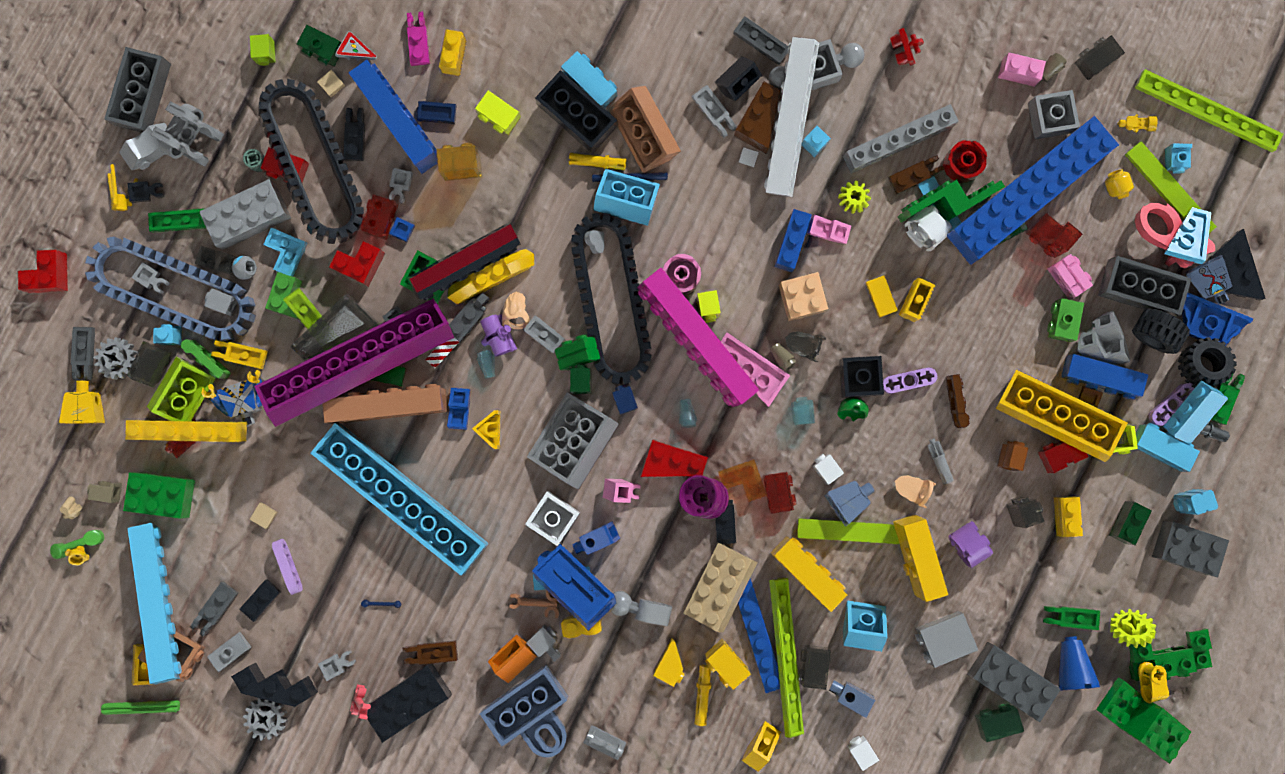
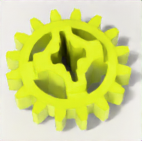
[1110,609,1156,648]

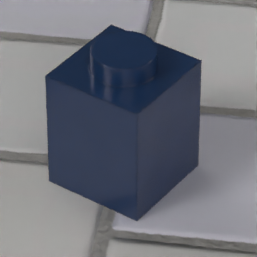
[612,384,638,415]

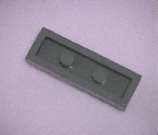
[733,16,788,65]

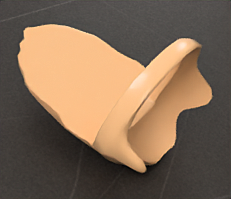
[502,291,530,329]
[895,475,936,508]

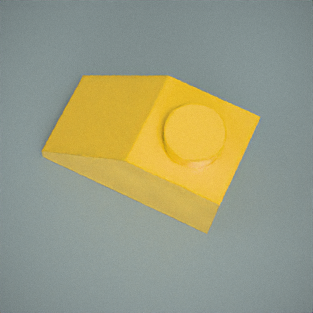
[653,638,685,687]
[742,721,781,772]

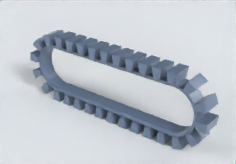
[85,237,256,342]

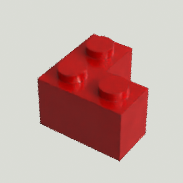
[329,241,385,287]
[18,250,68,293]

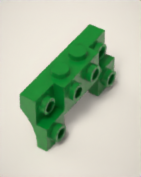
[1129,628,1213,681]

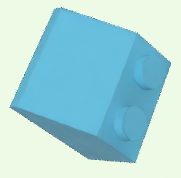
[843,601,888,652]

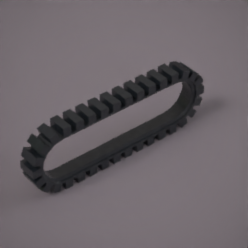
[258,79,364,244]
[571,213,652,385]

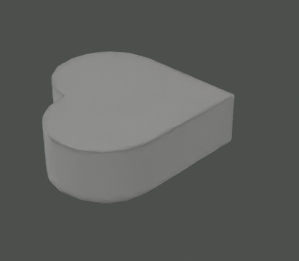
[585,230,604,254]

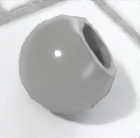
[231,256,257,280]

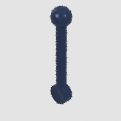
[361,599,402,608]

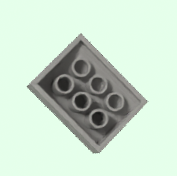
[527,392,619,489]

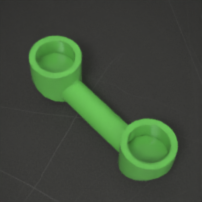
[50,530,104,559]

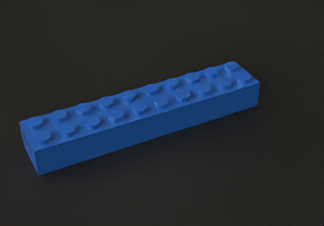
[947,116,1119,265]

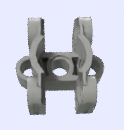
[150,101,225,167]

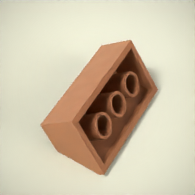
[608,86,681,173]

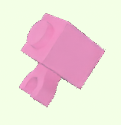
[603,478,640,503]

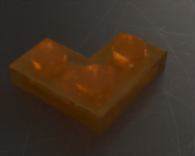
[718,459,767,502]

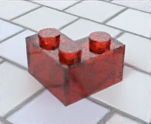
[1026,213,1083,258]

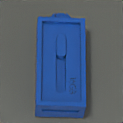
[532,544,616,631]

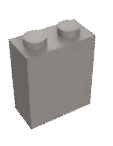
[915,611,978,668]

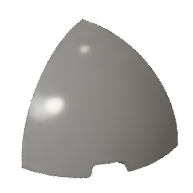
[1078,311,1130,364]

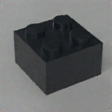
[839,356,884,398]

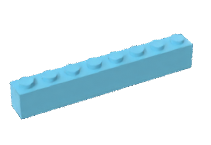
[127,523,182,685]

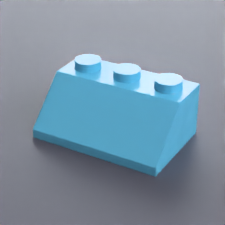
[593,169,660,226]

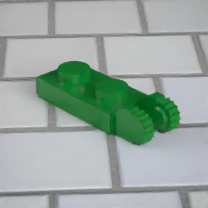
[1211,374,1245,425]
[1043,606,1100,630]

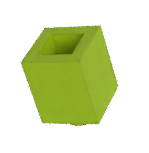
[250,34,276,66]

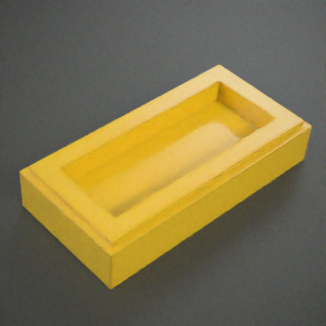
[866,275,898,318]

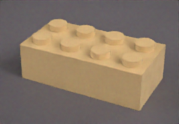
[684,543,758,633]

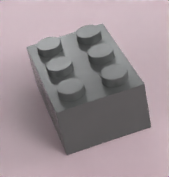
[1152,520,1229,578]

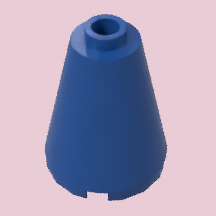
[1058,636,1100,691]

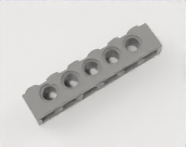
[843,104,959,174]

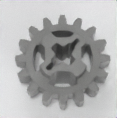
[93,337,139,379]
[243,698,288,741]

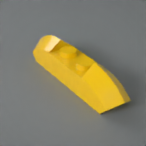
[447,249,534,304]

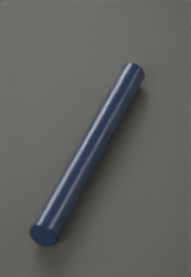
[592,172,668,182]

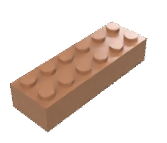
[323,384,448,424]

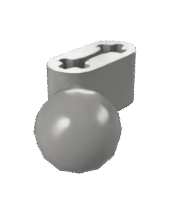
[610,591,672,626]

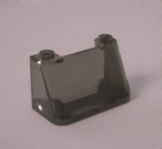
[291,294,380,361]

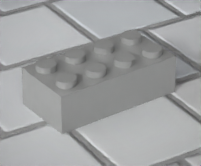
[199,179,291,250]

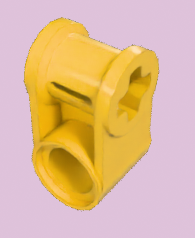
[1138,662,1169,703]

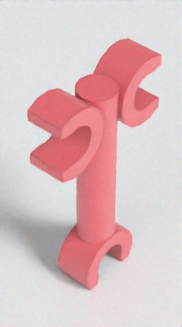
[350,684,371,720]

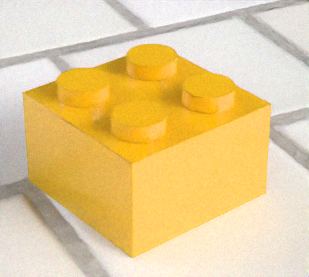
[705,638,751,690]

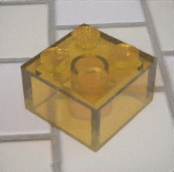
[436,143,482,181]

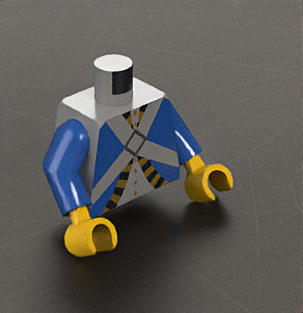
[201,370,262,426]

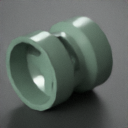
[243,149,265,172]

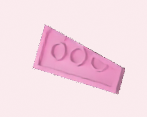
[721,333,790,407]

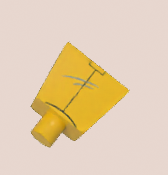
[59,381,105,424]

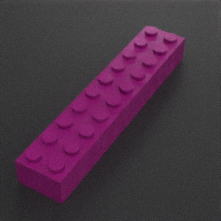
[254,298,454,427]

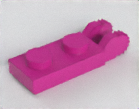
[407,11,430,66]

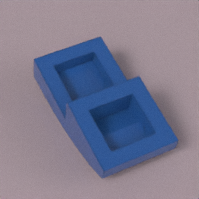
[447,388,470,430]

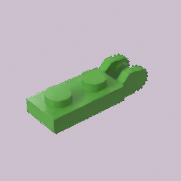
[181,339,231,379]

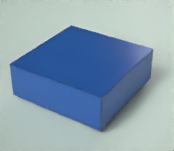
[389,217,415,243]

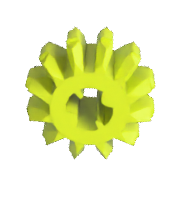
[838,181,871,214]

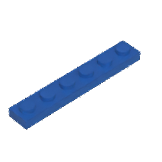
[738,578,780,693]

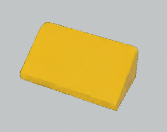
[131,644,150,685]

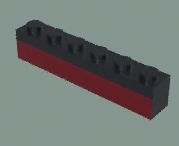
[406,224,521,301]

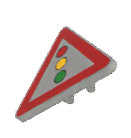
[335,32,377,61]

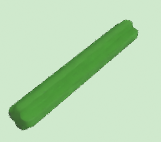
[101,701,180,715]

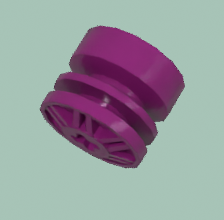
[679,475,729,519]

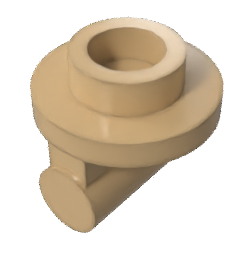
[60,497,82,519]

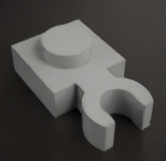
[389,168,413,204]
[132,262,170,294]
[318,650,356,681]

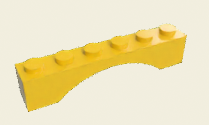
[125,420,247,442]

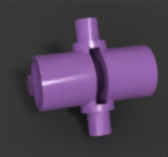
[480,314,517,357]

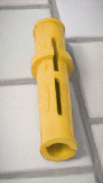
[569,152,627,171]
[694,665,712,726]

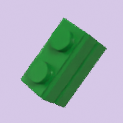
[555,335,600,371]

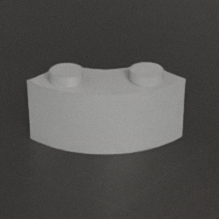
[119,123,167,170]

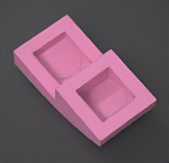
[807,215,851,244]

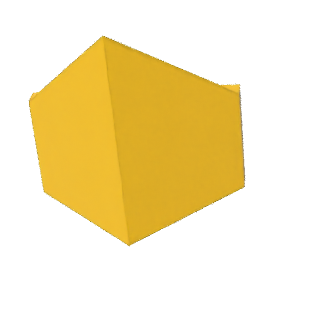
[472,410,501,449]

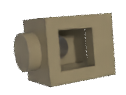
[87,481,122,503]

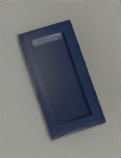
[417,101,457,124]

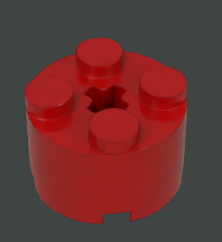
[943,140,987,184]

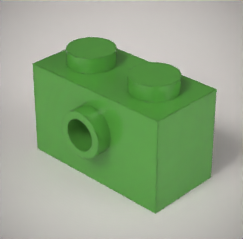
[1047,298,1084,342]

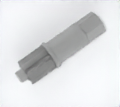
[927,438,954,484]

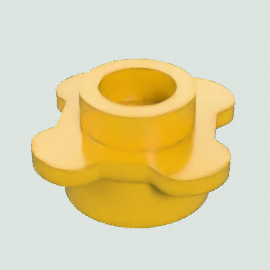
[65,546,90,566]

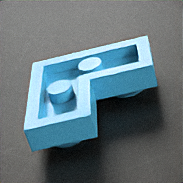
[263,228,308,277]

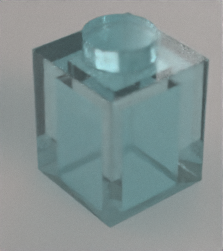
[791,397,815,425]

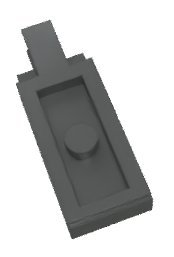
[449,293,490,342]

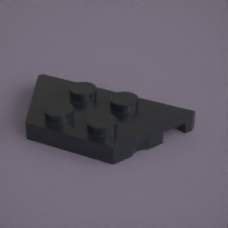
[1209,229,1266,301]

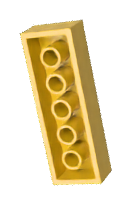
[996,370,1128,462]

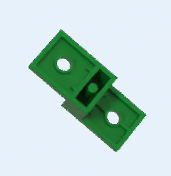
[897,180,1005,223]
[1096,677,1191,764]

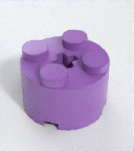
[948,521,994,568]

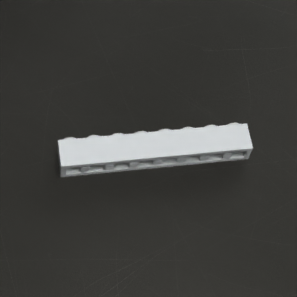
[764,37,819,197]

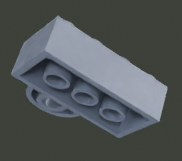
[480,664,568,757]

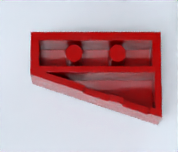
[641,440,708,477]

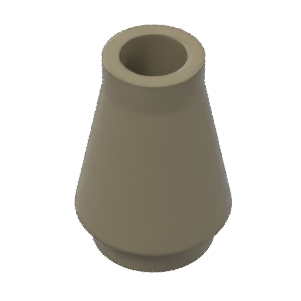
[1042,53,1067,82]
[770,343,797,372]

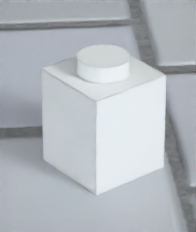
[812,454,844,485]
[847,736,879,771]

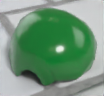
[837,397,869,422]

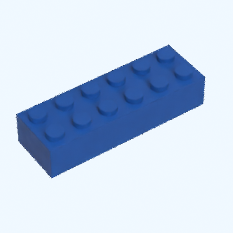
[348,60,440,174]

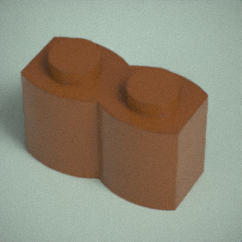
[997,441,1029,471]

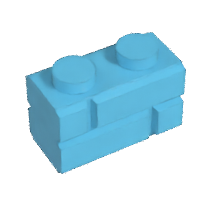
[1173,489,1218,515]

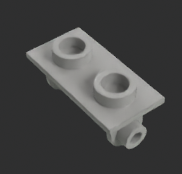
[583,725,627,760]

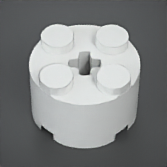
[905,205,952,251]

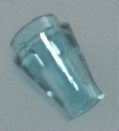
[476,350,496,379]
[679,399,698,428]

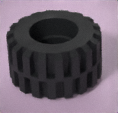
[1132,309,1190,354]
[1178,337,1237,388]

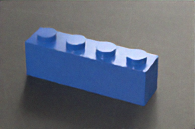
[1061,354,1149,400]

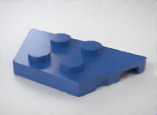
[1182,293,1254,346]

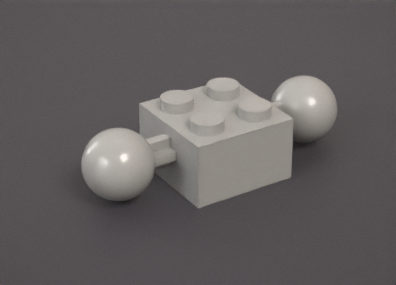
[769,39,865,91]

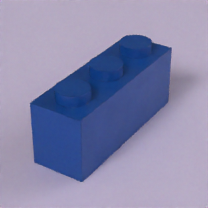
[774,209,812,273]

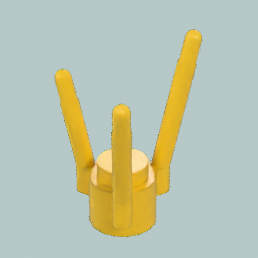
[107,164,138,211]

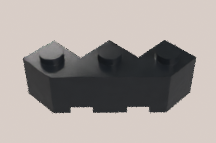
[231,663,318,707]

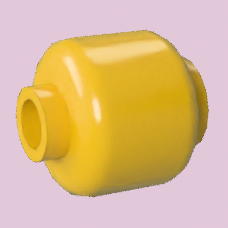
[1105,169,1134,199]

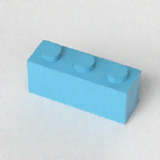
[561,51,618,109]
[1163,381,1228,444]
[1136,423,1200,472]

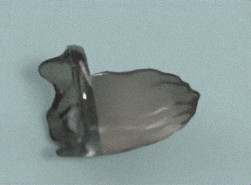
[785,332,826,362]

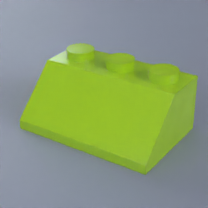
[147,356,216,421]

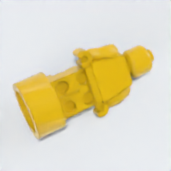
[1117,114,1158,133]

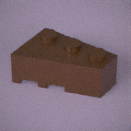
[734,81,780,154]

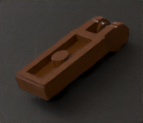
[889,155,944,194]
[946,374,970,428]
[402,640,458,665]

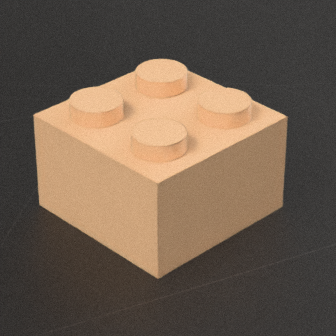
[779,272,828,321]

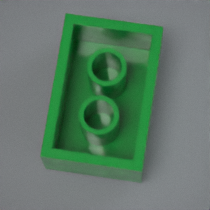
[123,472,195,519]

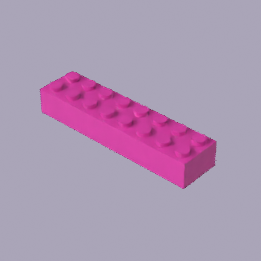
[637,268,759,407]

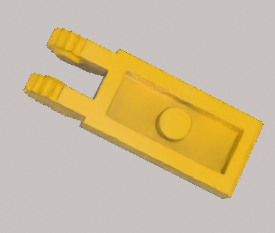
[211,340,268,369]

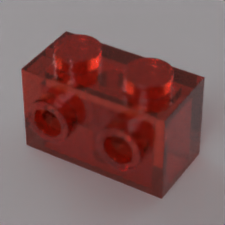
[360,194,399,240]

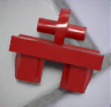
[890,28,924,66]

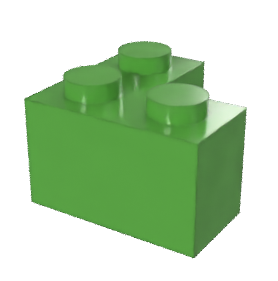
[265,272,314,320]

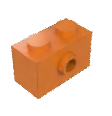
[488,635,537,683]

